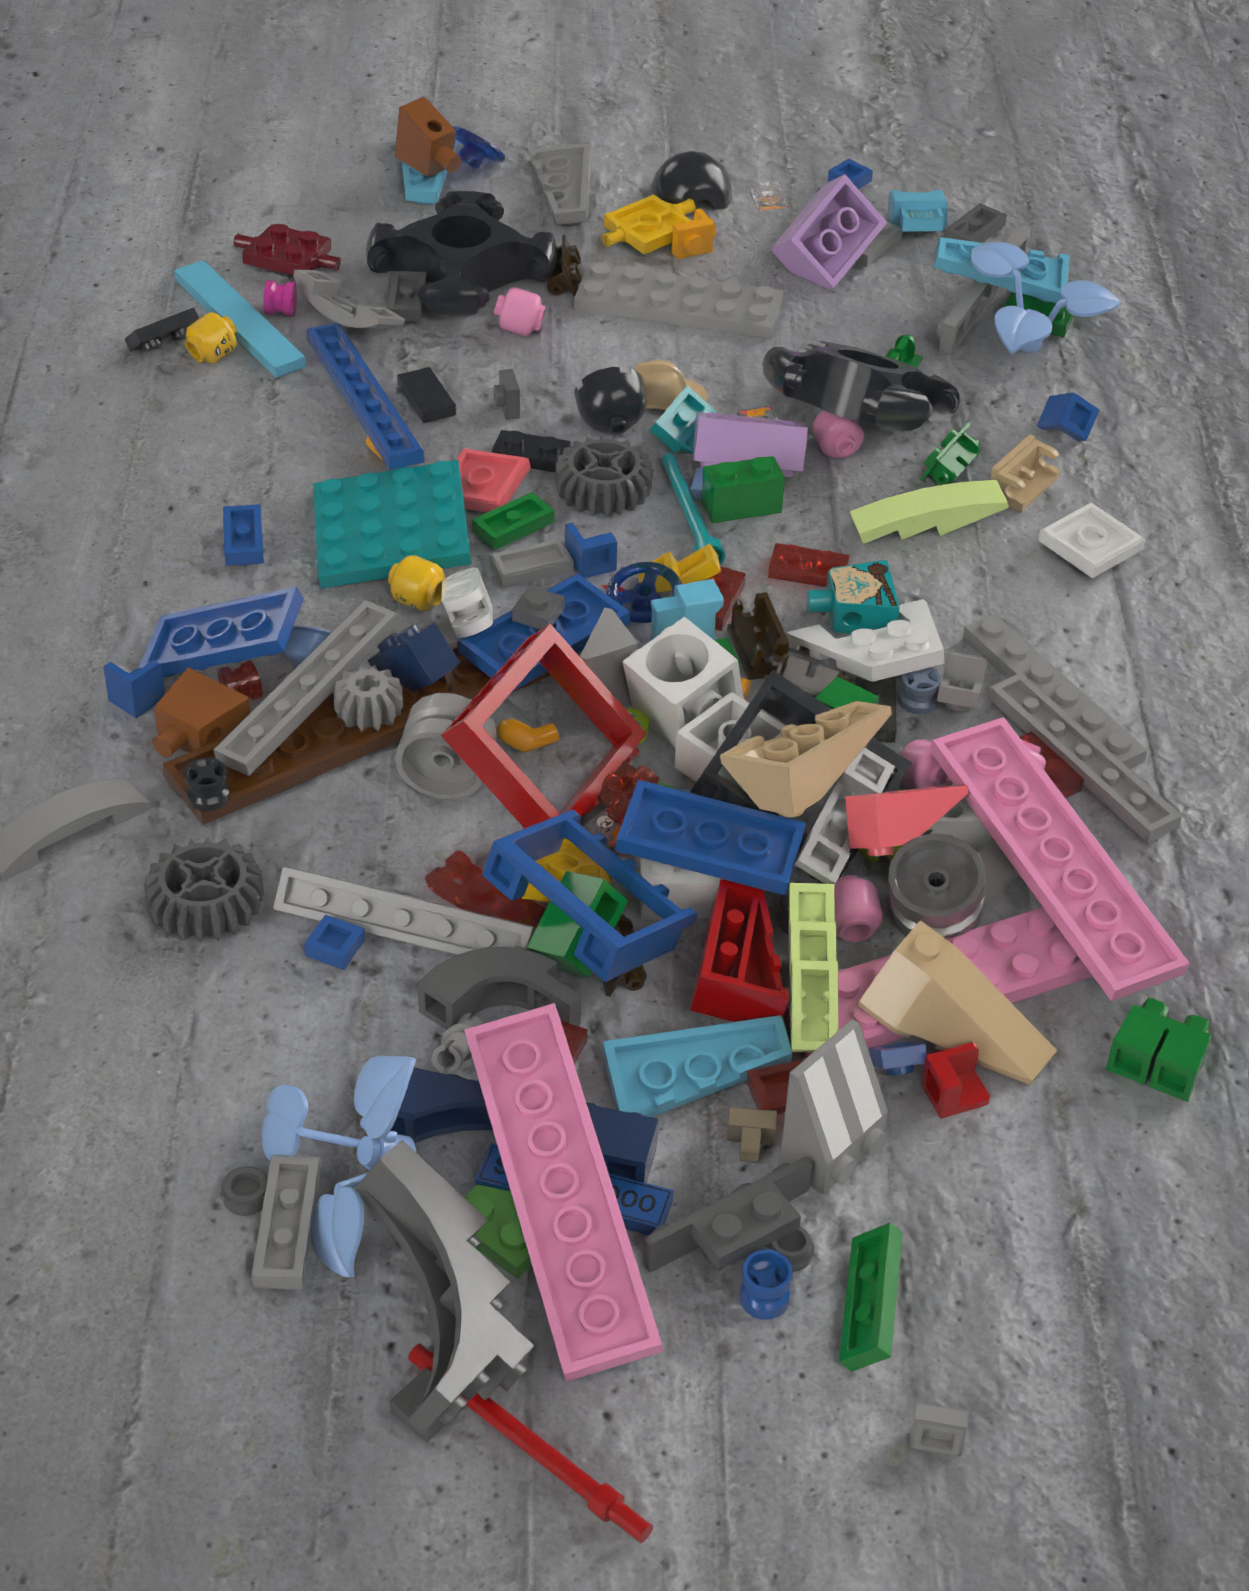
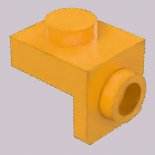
[672,208,716,260]

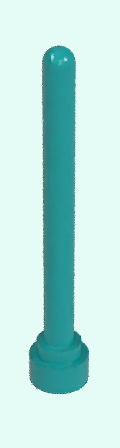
[662,453,726,566]

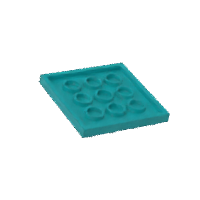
[313,460,472,589]

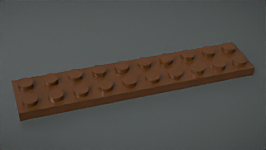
[162,641,552,825]

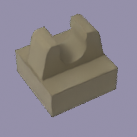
[727,1107,777,1163]

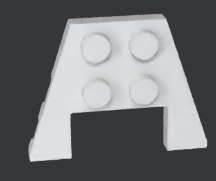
[787,599,944,682]

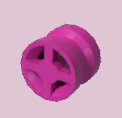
[263,280,297,317]

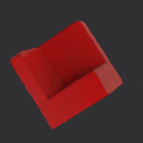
[921,1042,990,1119]

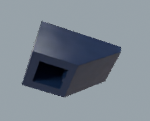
[367,622,460,692]

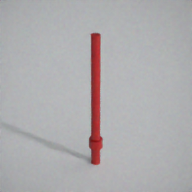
[408,1343,653,1543]

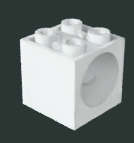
[622,617,744,749]

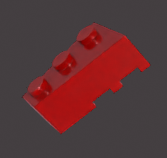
[690,879,789,1022]

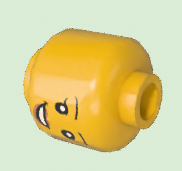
[184,312,237,364]
[388,555,445,611]

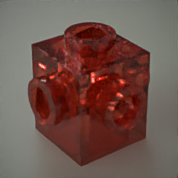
[599,761,660,826]

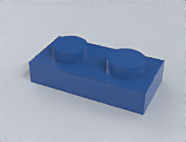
[223,504,264,566]

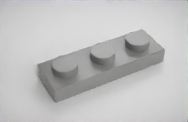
[251,1155,320,1290]

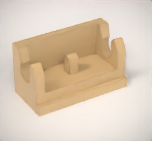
[990,434,1060,513]

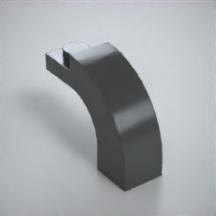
[418,947,581,1035]

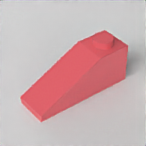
[845,785,969,856]

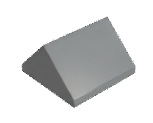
[578,608,638,720]

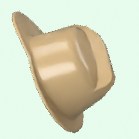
[635,360,708,410]

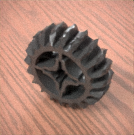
[555,436,653,517]
[144,837,264,943]

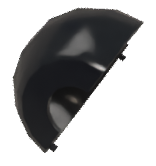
[651,151,732,210]

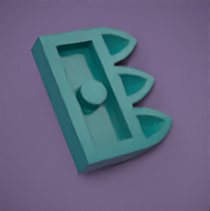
[649,386,717,454]

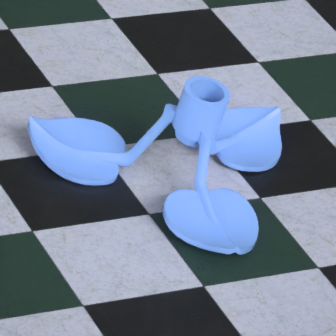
[971,242,1120,354]
[261,1055,417,1278]

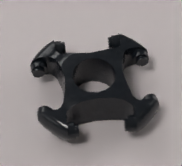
[366,191,557,316]
[762,340,960,431]

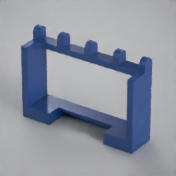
[482,810,698,982]

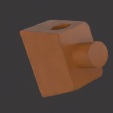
[395,96,462,176]
[152,668,250,758]

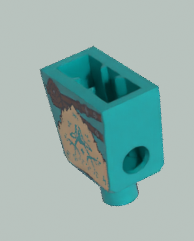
[806,560,900,634]

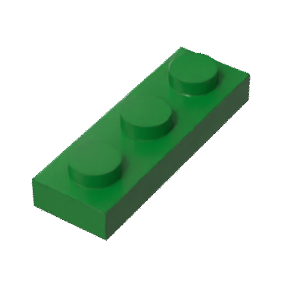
[839,1222,903,1372]

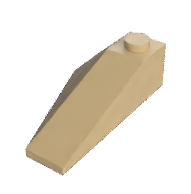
[720,701,892,818]
[857,920,1057,1085]

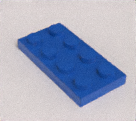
[458,573,630,692]
[138,586,304,677]
[615,780,806,895]

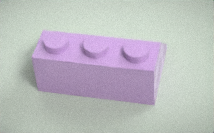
[770,174,887,290]
[693,411,808,477]

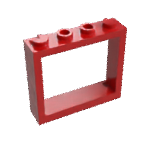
[441,624,647,829]

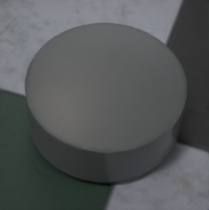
[221,1166,268,1216]

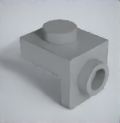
[937,652,987,711]

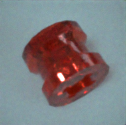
[218,660,263,700]

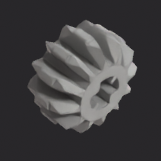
[334,665,403,732]

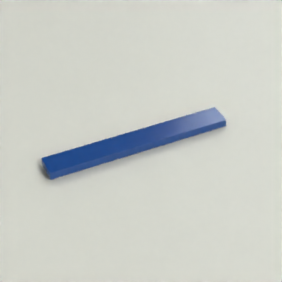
[306,323,425,470]

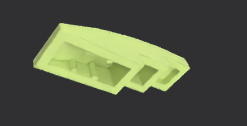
[850,480,1009,544]
[789,883,838,1052]

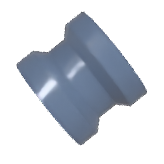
[898,667,941,714]

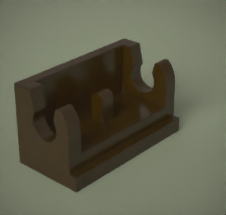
[727,592,789,680]

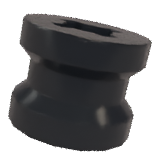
[184,758,230,811]

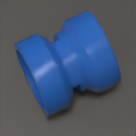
[740,1250,793,1320]

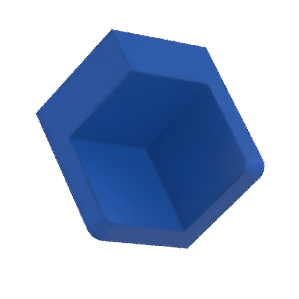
[1037,392,1100,442]
[565,523,617,578]
[103,660,165,718]

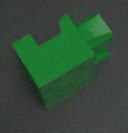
[1105,998,1212,1102]

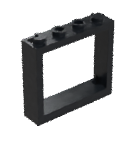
[690,670,912,881]

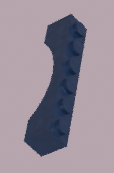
[390,1066,659,1183]

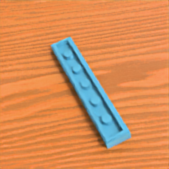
[174,260,306,378]

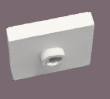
[1038,503,1146,578]

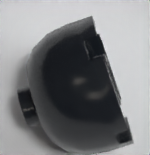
[574,367,647,435]

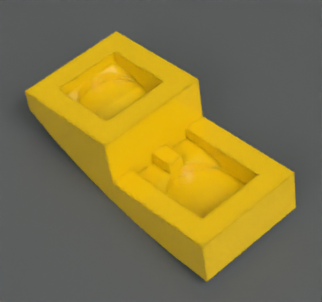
[637,543,721,593]

